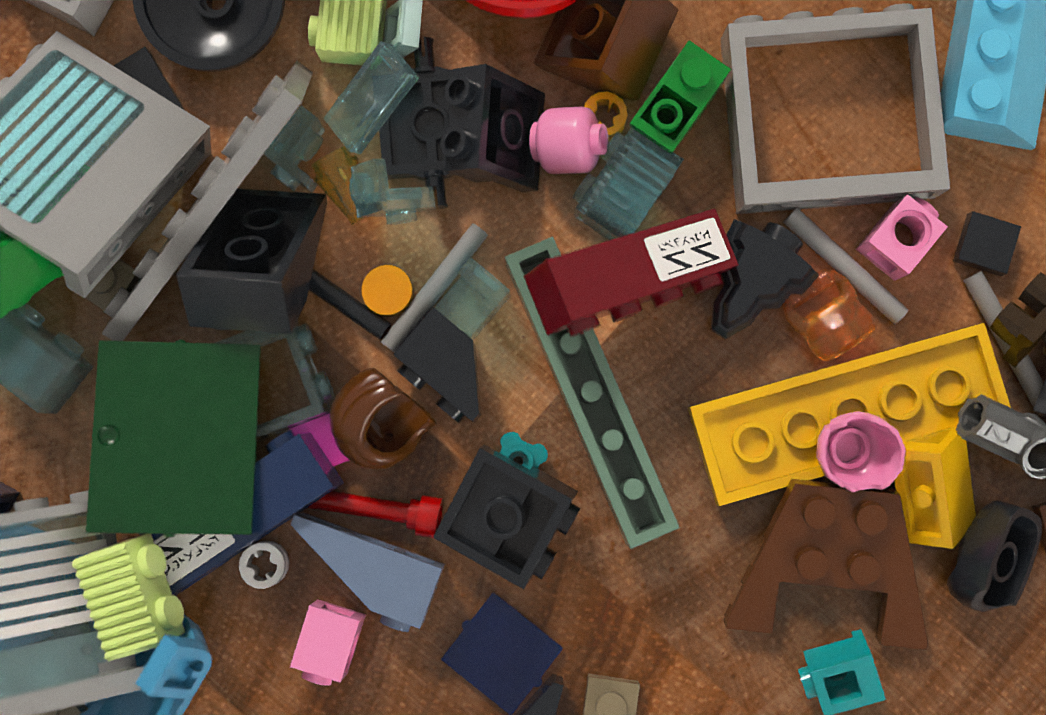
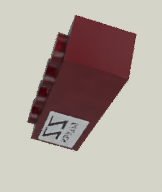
[523,208,739,337]

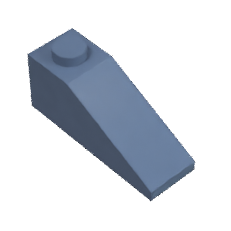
[290,512,445,632]

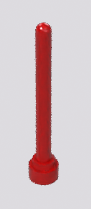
[308,491,444,539]

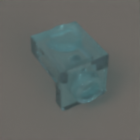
[349,158,435,225]

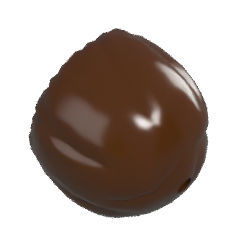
[330,368,436,469]

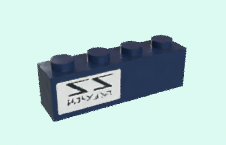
[139,430,344,596]

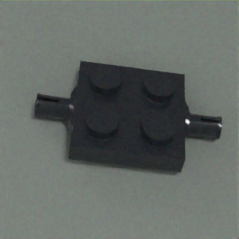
[375,37,454,210]

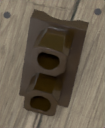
[990,272,1046,367]

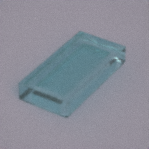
[323,41,419,154]

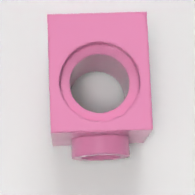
[856,194,948,281]
[290,600,366,686]

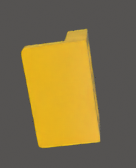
[894,429,976,549]

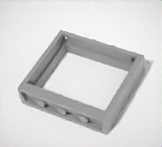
[720,3,950,214]

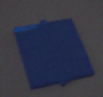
[441,591,563,715]

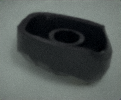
[947,501,1042,612]

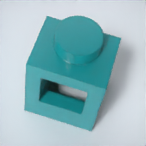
[798,629,886,715]

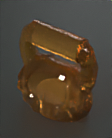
[782,268,876,362]

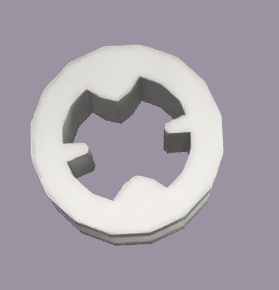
[239,541,290,589]

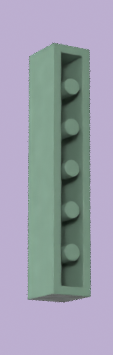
[505,236,680,549]

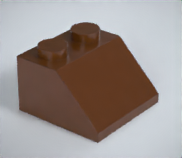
[534,0,679,100]

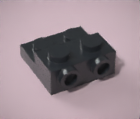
[440,64,545,192]
[433,445,581,589]

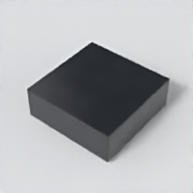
[953,211,1021,276]

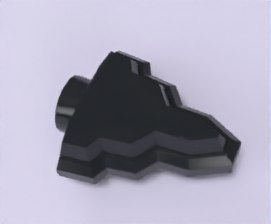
[710,219,819,339]

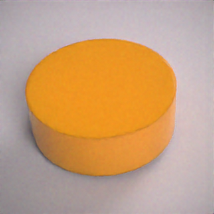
[362,265,414,317]

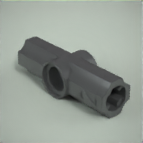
[956,394,1046,479]

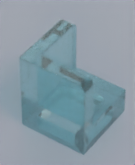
[436,257,511,340]

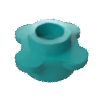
[500,432,548,470]

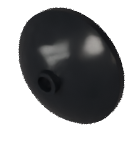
[132,0,285,72]

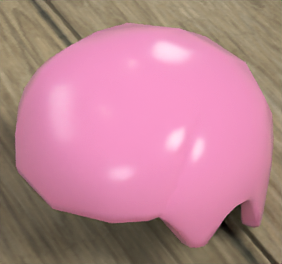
[816,412,906,492]

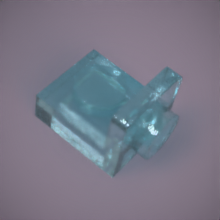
[263,105,325,193]

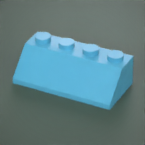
[941,0,1046,150]

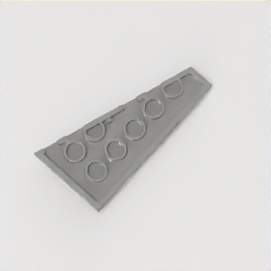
[102,61,313,341]

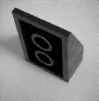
[177,189,327,334]

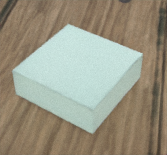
[383,0,423,60]

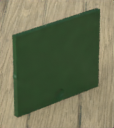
[85,340,261,538]

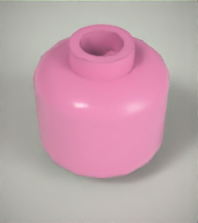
[529,106,608,174]

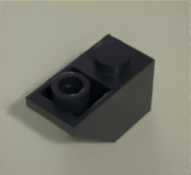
[393,307,481,423]

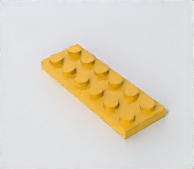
[688,323,1011,506]

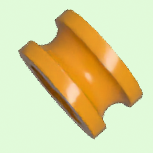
[584,91,628,141]

